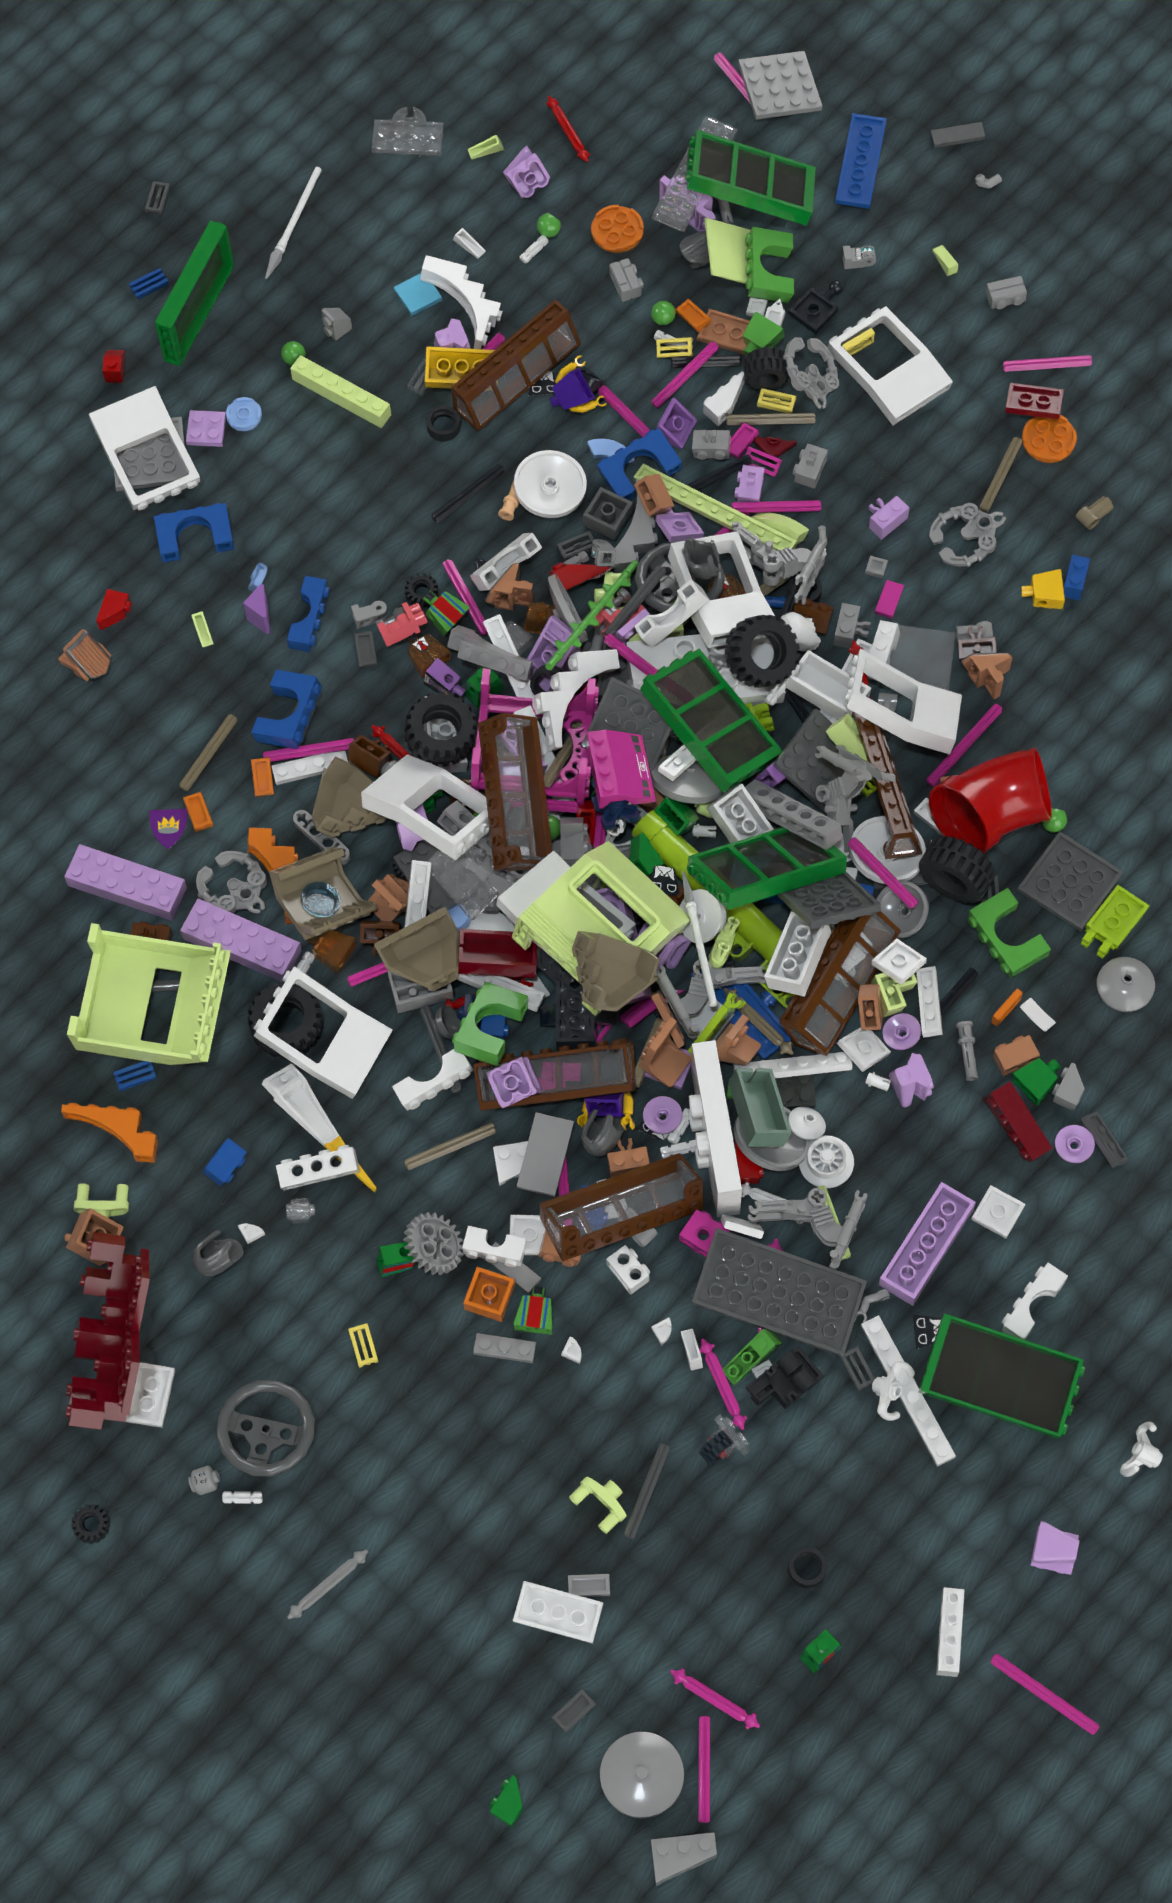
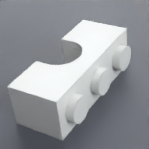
[866,620,900,681]
[462,1226,527,1268]

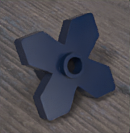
[592,796,640,830]

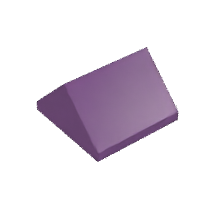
[657,398,697,449]
[243,584,270,634]

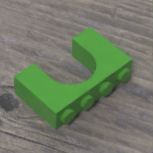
[745,227,794,303]
[967,888,1051,978]
[452,982,528,1066]

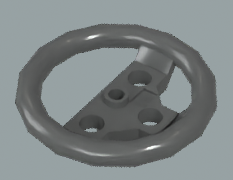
[635,541,725,613]
[216,1380,315,1476]

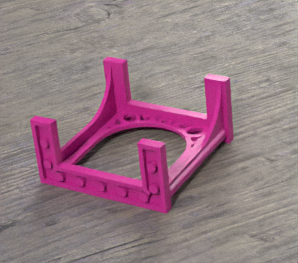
[471,668,599,805]

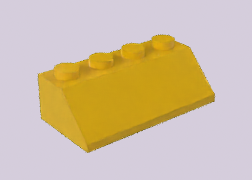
[425,347,497,391]

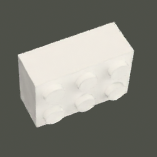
[706,784,774,843]

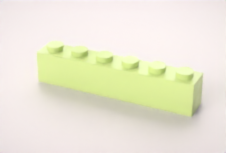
[290,355,391,428]

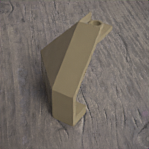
[312,756,387,837]
[374,907,459,991]
[572,931,660,1011]

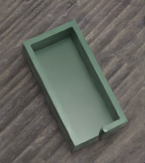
[728,1068,792,1147]

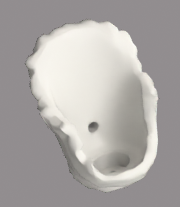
[781,612,821,652]

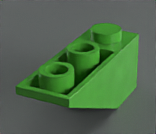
[723,1329,783,1385]

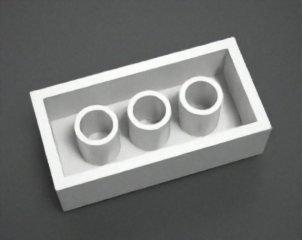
[764,911,831,997]

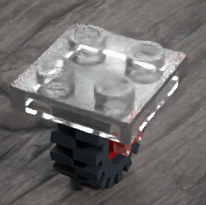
[699,1414,750,1466]

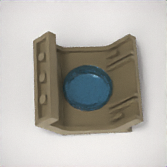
[269,847,377,940]

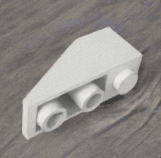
[703,371,745,426]

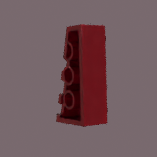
[982,1082,1052,1163]

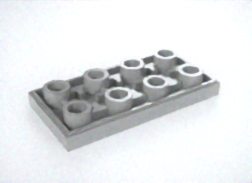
[517,1112,574,1197]

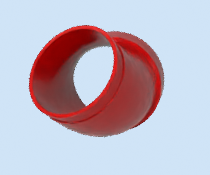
[929,747,1052,854]

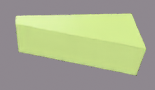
[468,135,504,159]
[932,245,958,276]
[192,612,213,648]

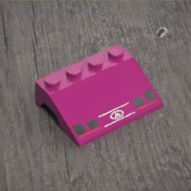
[586,730,656,809]

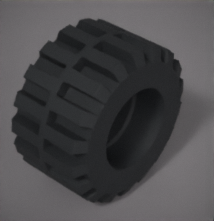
[743,347,789,390]

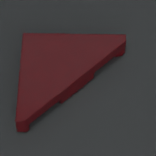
[753,437,797,463]

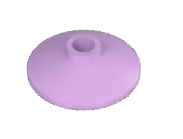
[883,1013,921,1050]
[643,1096,682,1134]
[1055,1125,1095,1163]

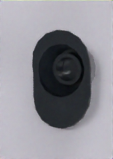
[576,367,606,393]

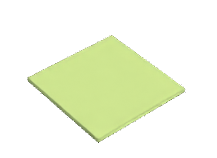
[704,218,750,284]

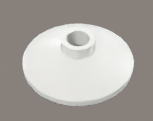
[788,1107,826,1140]

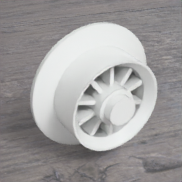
[680,889,727,943]
[799,1136,854,1188]

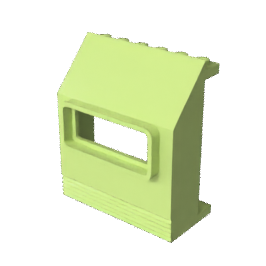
[512,841,690,1016]
[67,923,231,1065]

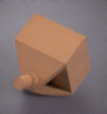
[65,1208,123,1266]

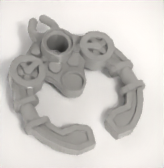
[783,337,839,409]
[929,503,1006,567]
[196,851,267,914]

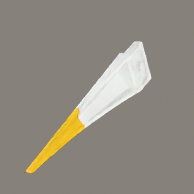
[262,1064,376,1192]

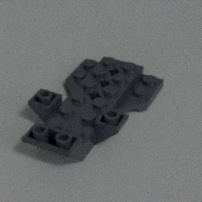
[537,945,617,1064]

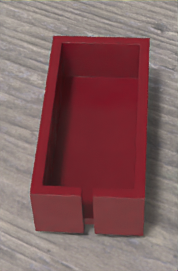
[458,929,537,978]

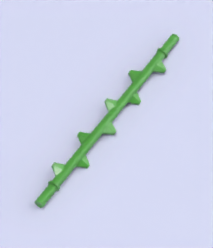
[545,560,638,670]

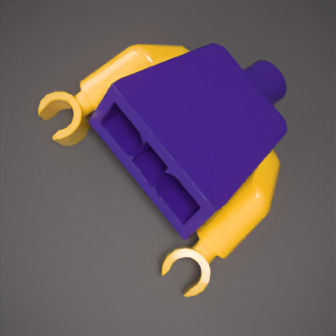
[550,356,607,413]
[577,1091,635,1130]

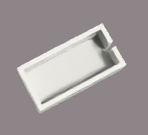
[786,650,871,719]

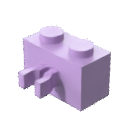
[734,465,765,502]
[869,496,909,540]

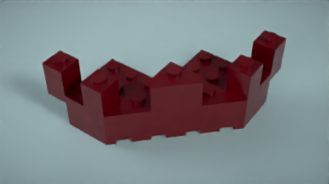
[65,1232,150,1430]

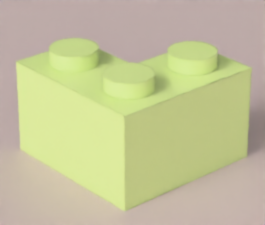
[870,973,917,1017]

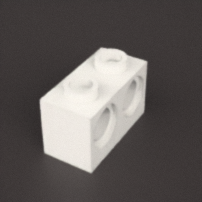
[606,1245,650,1295]

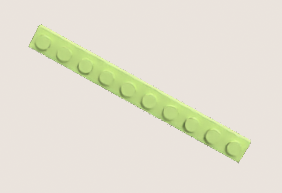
[633,464,797,551]

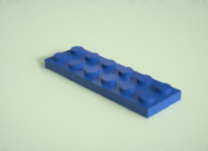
[835,113,887,209]
[690,960,791,1060]

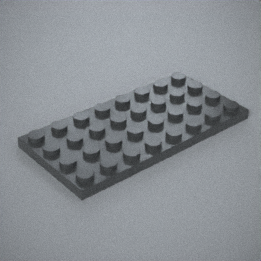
[691,1228,867,1356]

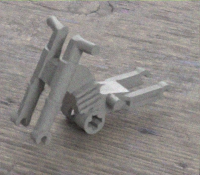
[732,522,827,605]
[815,745,896,858]
[655,960,766,1042]
[748,1188,867,1270]

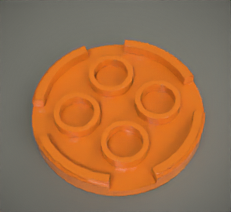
[591,205,644,253]
[1022,415,1077,463]

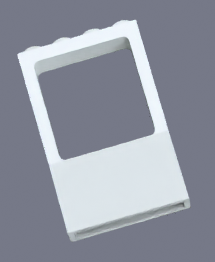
[827,306,953,425]
[89,386,200,510]
[668,531,775,648]
[845,649,962,754]
[361,754,490,860]
[496,851,636,960]
[253,967,392,1099]

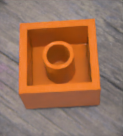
[463,1267,515,1322]

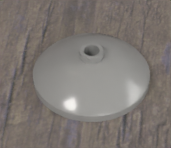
[874,881,929,938]
[1097,957,1155,1012]

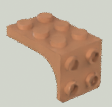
[639,1017,691,1087]

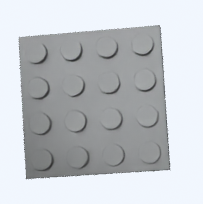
[738,51,822,120]
[114,417,188,491]

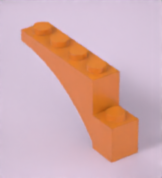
[247,828,298,924]
[61,1103,158,1163]

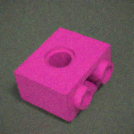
[679,1210,730,1257]

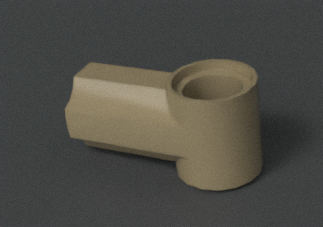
[1076,496,1114,530]

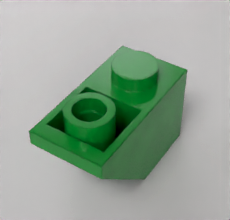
[629,832,664,876]
[489,1775,523,1828]

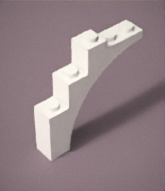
[420,255,502,349]
[532,649,620,751]

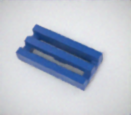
[129,268,169,299]
[113,1061,157,1091]

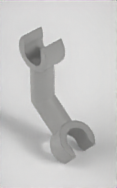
[854,1289,890,1323]

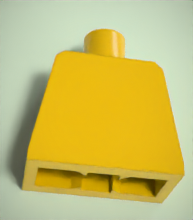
[1021,569,1065,609]

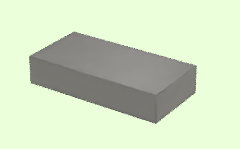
[568,1574,610,1597]

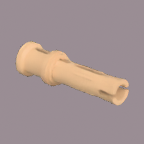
[498,481,519,521]

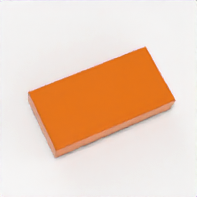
[675,299,712,332]
[251,757,274,797]
[183,792,213,832]
[991,988,1022,1027]

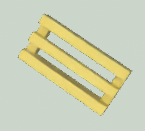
[842,328,875,356]
[656,337,693,358]
[757,388,796,413]
[348,1323,378,1368]

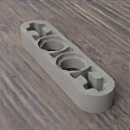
[293,810,350,865]

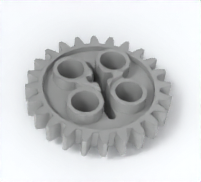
[403,1212,464,1275]

